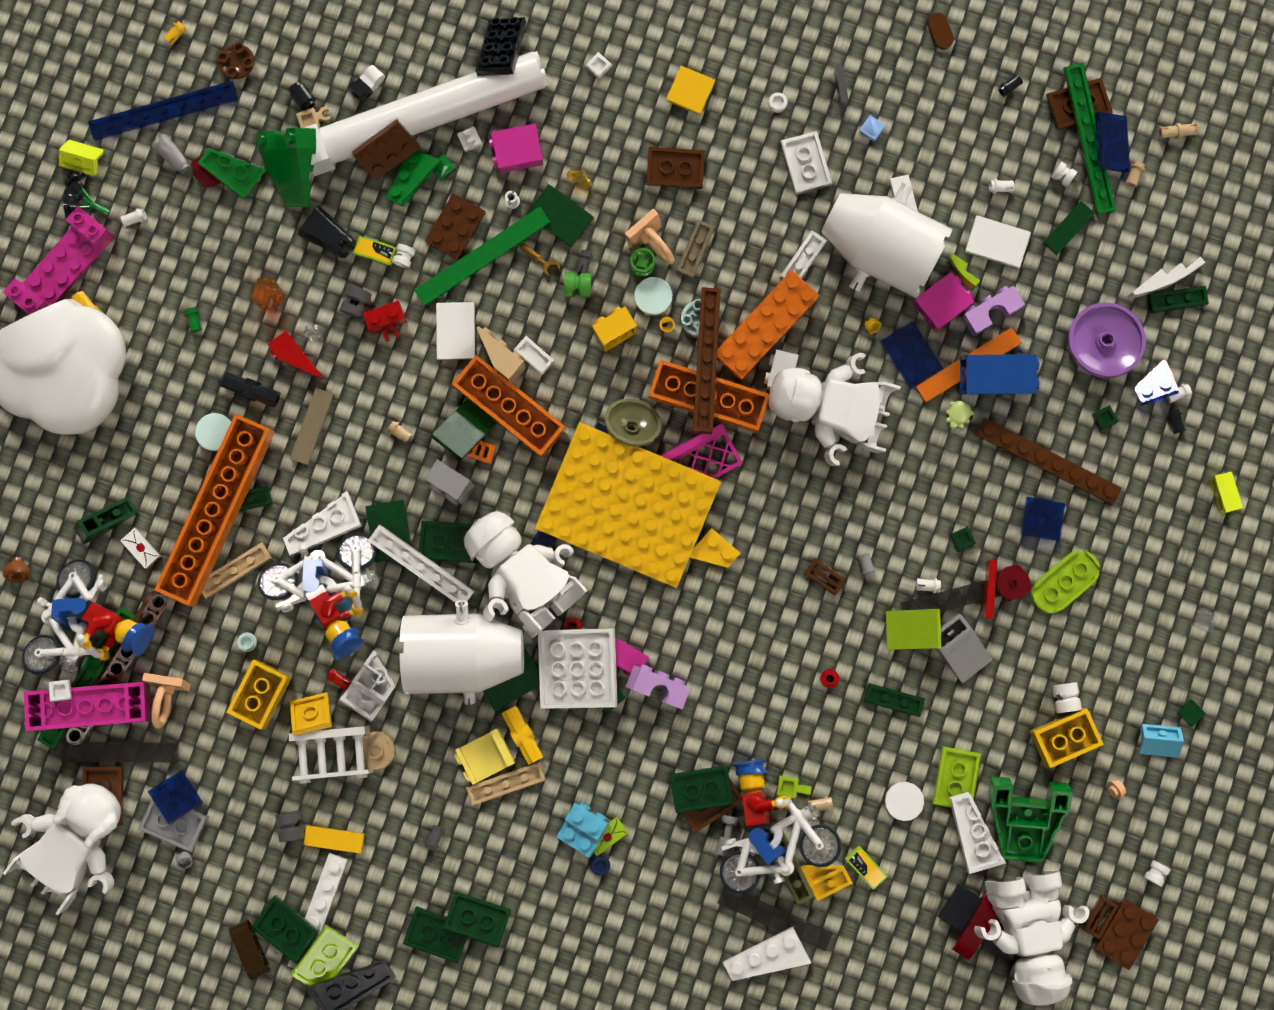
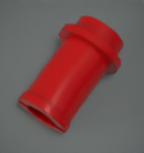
[326,669,352,691]

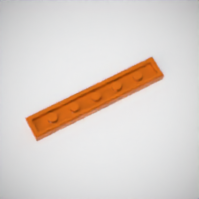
[915,327,1022,403]

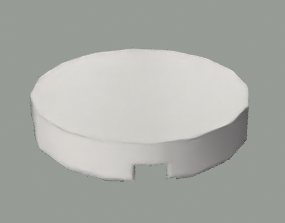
[885,782,924,821]

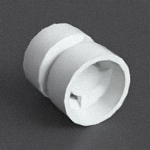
[1052,682,1082,713]

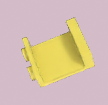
[454,728,516,785]

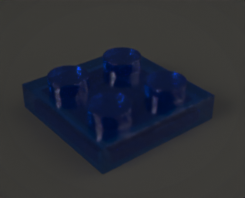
[1020,497,1065,542]
[148,770,203,825]

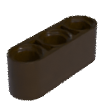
[229,919,270,980]

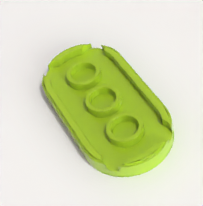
[1031,550,1100,613]

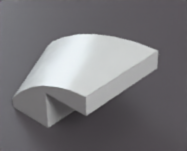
[340,650,395,722]

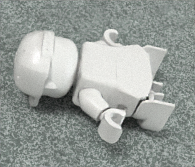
[769,353,901,466]
[464,511,587,639]
[974,870,1089,1006]

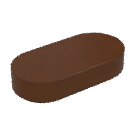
[928,13,954,50]

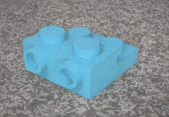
[556,802,610,858]

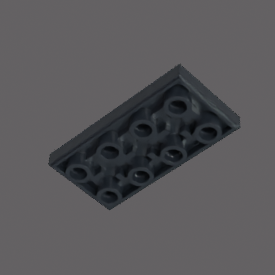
[476,17,527,76]
[938,883,1009,960]

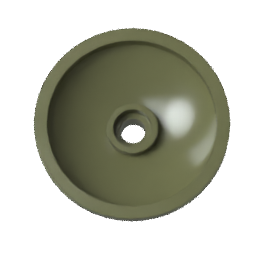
[604,398,662,447]

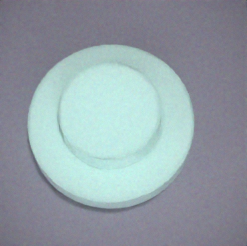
[237,633,257,652]

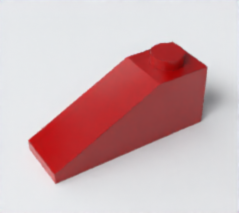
[268,330,324,380]

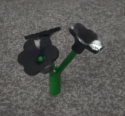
[63,172,109,219]

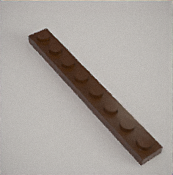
[692,287,721,435]
[975,418,1122,505]

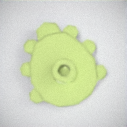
[946,401,974,429]

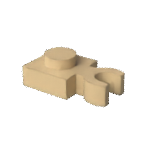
[296,106,332,128]

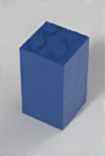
[959,354,1040,395]

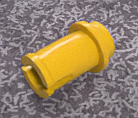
[163,21,187,46]

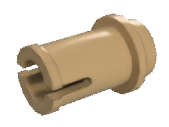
[1125,161,1146,187]
[387,421,413,444]
[808,796,833,813]

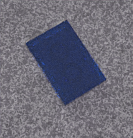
[1095,111,1130,173]
[880,321,943,390]

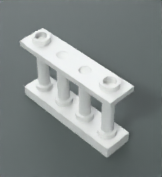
[289,726,373,784]

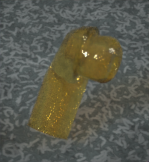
[567,169,594,190]

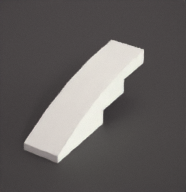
[1128,257,1206,299]

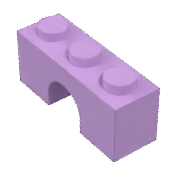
[961,285,1025,337]
[626,664,691,710]

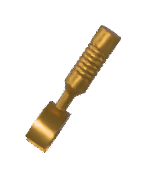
[520,243,560,278]

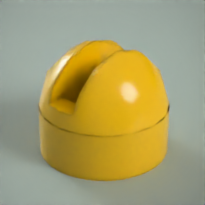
[659,317,675,332]
[864,317,881,334]

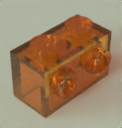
[251,277,284,313]

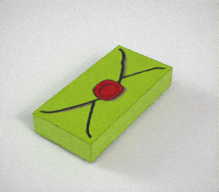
[594,817,628,856]

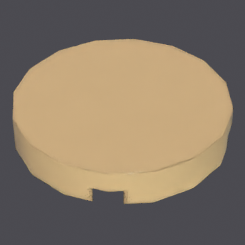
[362,731,396,770]

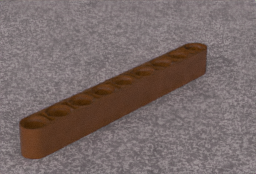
[64,591,167,745]

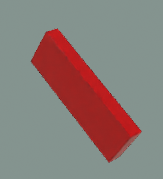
[982,560,997,619]

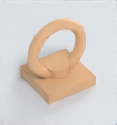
[625,208,675,264]
[142,673,191,729]

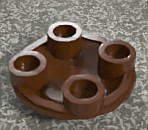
[217,42,255,79]

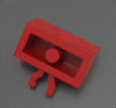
[363,300,407,342]

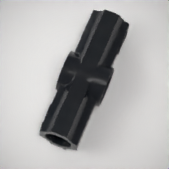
[221,372,281,408]

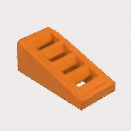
[465,441,496,464]

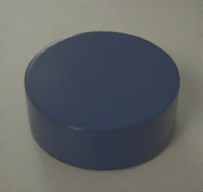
[591,855,610,876]

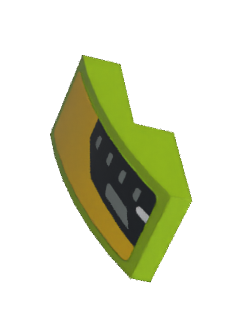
[353,236,397,266]
[947,253,980,290]
[845,845,888,890]

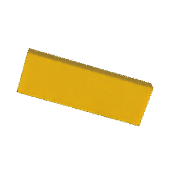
[303,825,365,854]

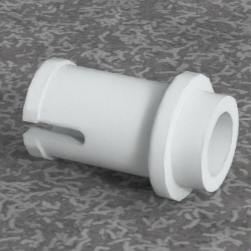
[989,178,1014,194]
[505,191,520,209]
[121,208,147,227]
[1165,384,1192,404]
[916,578,941,594]

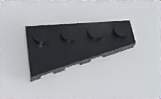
[307,960,396,1010]

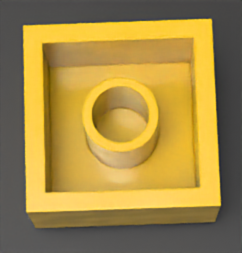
[592,307,637,352]

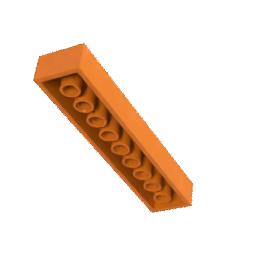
[154,414,275,607]

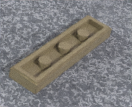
[290,388,335,466]

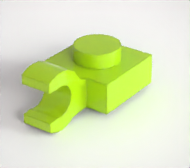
[777,775,812,798]

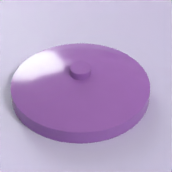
[1068,303,1146,378]

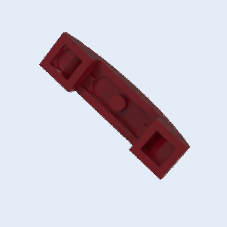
[952,889,997,960]

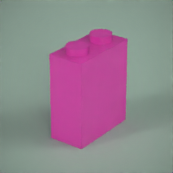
[489,123,544,173]
[912,272,974,333]

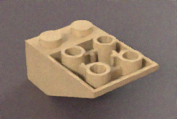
[477,326,526,384]

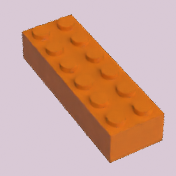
[717,270,820,382]
[452,355,566,459]
[648,359,769,434]

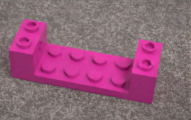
[2,206,115,315]
[24,682,152,731]

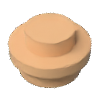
[1108,780,1126,799]

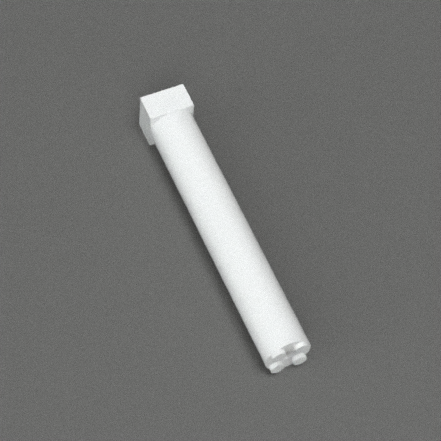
[305,51,548,176]

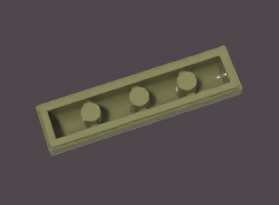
[769,830,816,905]

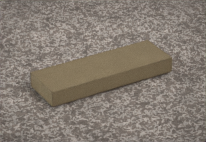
[676,220,715,279]

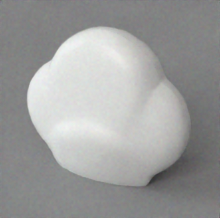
[0,299,126,435]

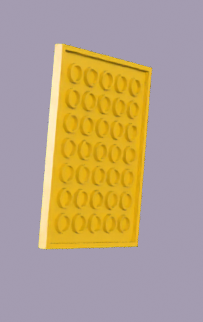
[535,422,721,588]

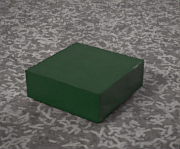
[1092,405,1119,431]
[950,526,976,552]
[1177,699,1206,727]

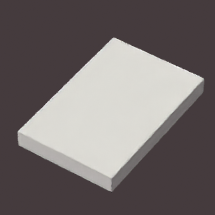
[780,131,832,195]
[965,215,1031,269]
[436,302,475,360]

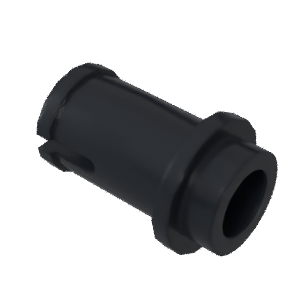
[998,74,1023,97]
[1167,409,1186,434]

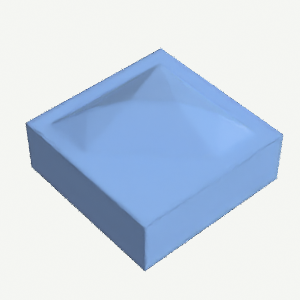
[859,115,885,142]

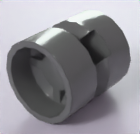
[339,285,372,320]
[275,810,304,842]

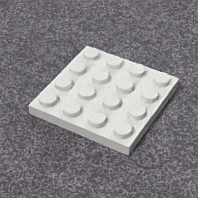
[538,628,618,709]

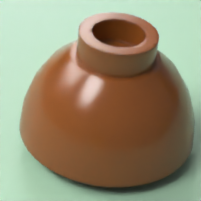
[3,557,31,582]

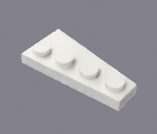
[283,491,362,557]
[949,792,1006,874]
[723,927,811,981]

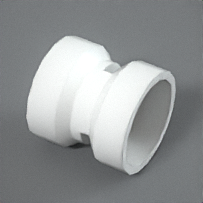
[1051,162,1077,187]
[392,244,416,269]
[1144,860,1171,887]

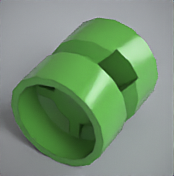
[630,248,655,278]
[564,272,592,298]

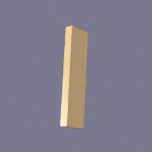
[202,542,272,599]
[466,762,546,806]

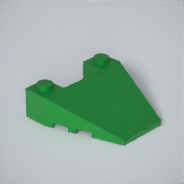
[256,128,316,207]
[988,776,1073,863]

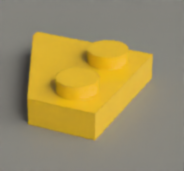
[690,528,741,568]
[801,865,853,901]

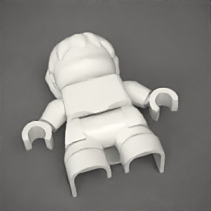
[3,784,121,915]

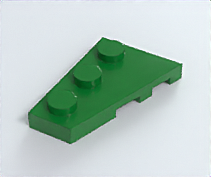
[197,148,267,200]
[385,151,443,207]

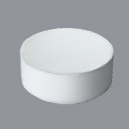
[768,93,787,113]

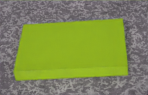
[886,609,941,650]
[932,746,981,808]
[291,925,358,986]

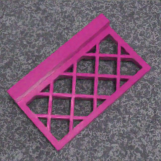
[660,423,743,479]

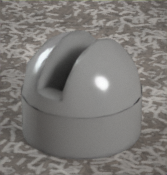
[176,851,193,869]

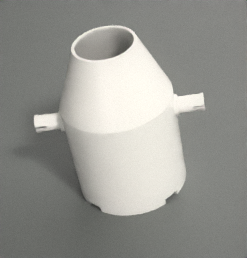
[821,182,952,299]
[400,600,524,705]

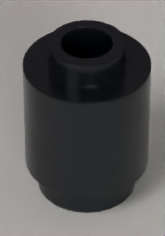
[289,81,316,110]

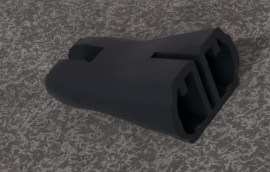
[297,205,357,259]

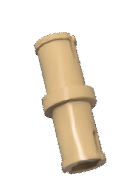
[1158,123,1199,139]

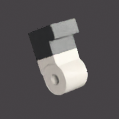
[348,65,385,103]

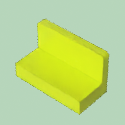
[59,140,104,176]
[1209,472,1243,514]

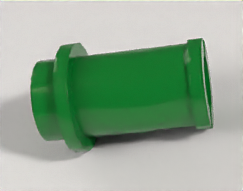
[184,307,202,333]

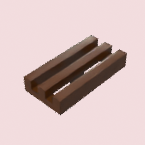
[804,558,846,596]
[1082,895,1119,940]

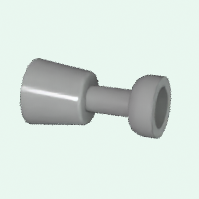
[715,815,740,856]

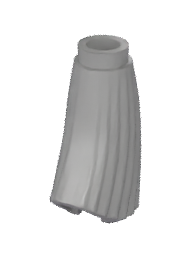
[151,134,190,174]

